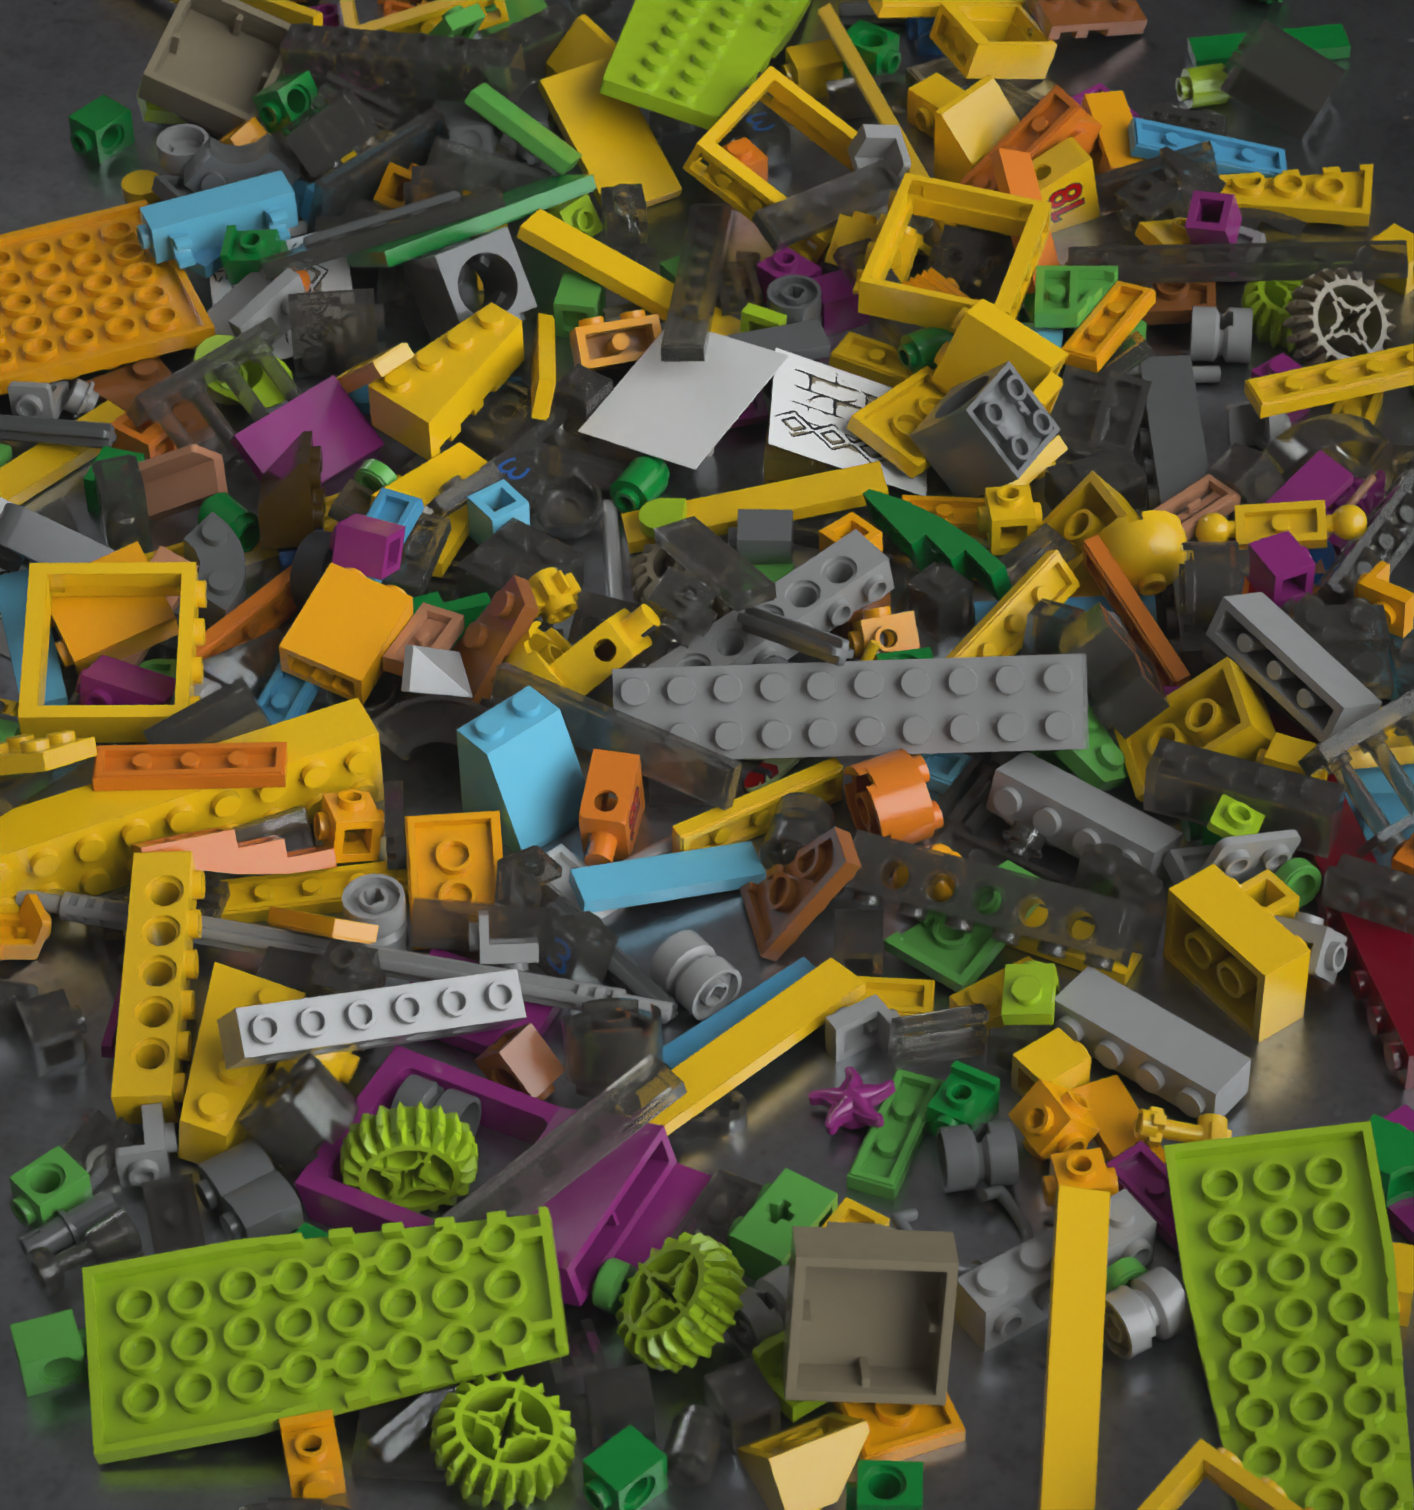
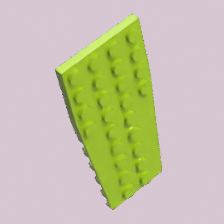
[599,0,812,130]
[1164,1121,1414,1510]
[82,1206,569,1464]

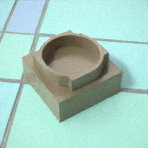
[138,0,301,138]
[781,1222,959,1405]

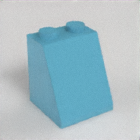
[457,685,586,859]

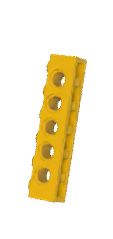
[111,851,205,1125]

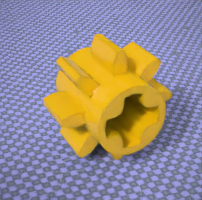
[528,567,582,624]

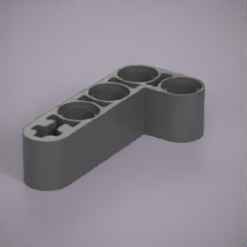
[0,503,116,572]

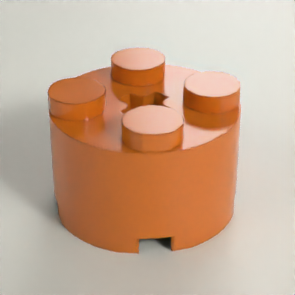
[844,748,944,856]

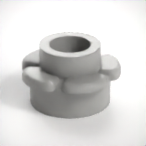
[63,378,99,420]

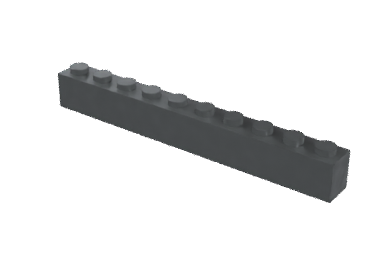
[1130,355,1229,680]

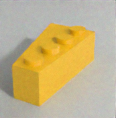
[368,302,525,461]
[178,962,306,1164]

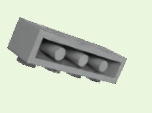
[1206,592,1382,746]
[986,751,1184,893]
[1051,965,1251,1118]
[954,1189,1156,1353]

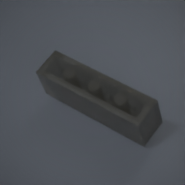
[1143,738,1346,858]

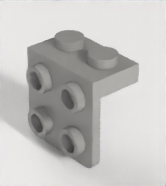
[207,268,312,351]
[1162,829,1301,885]

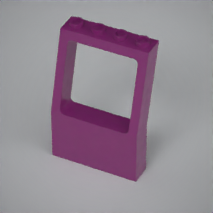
[294,1045,677,1306]

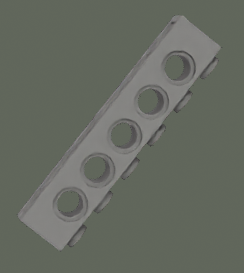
[646,529,894,668]
[217,969,526,1069]

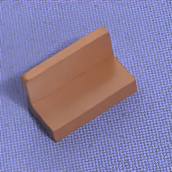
[121,444,228,521]

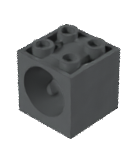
[402,227,537,342]
[910,361,1061,498]

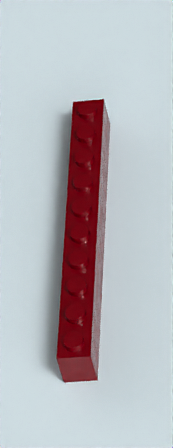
[1256,712,1414,1090]

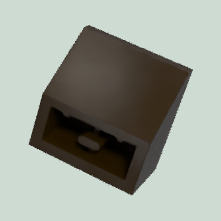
[258,431,326,549]

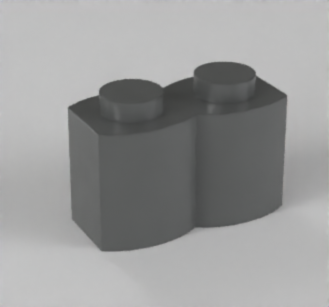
[195,1138,304,1241]

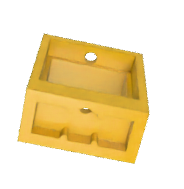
[929,3,1057,79]

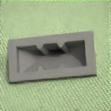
[401,645,473,698]

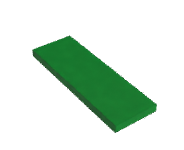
[345,174,597,267]

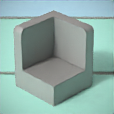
[847,124,911,190]

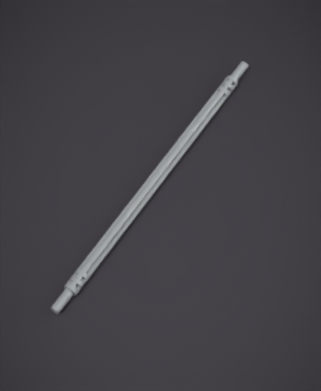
[15,890,673,1022]

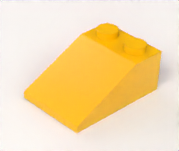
[1114,656,1276,802]

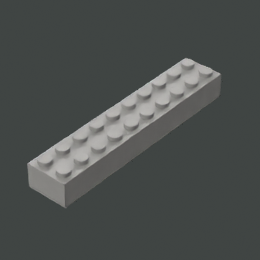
[612,654,1089,762]

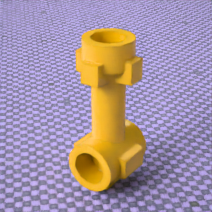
[1134,1106,1232,1147]

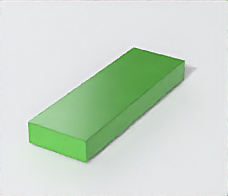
[464,82,582,175]
[847,1068,944,1201]

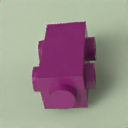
[76,655,176,705]

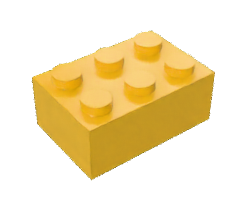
[1163,864,1311,1043]

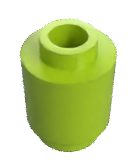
[1176,63,1238,108]

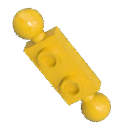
[1195,500,1367,553]

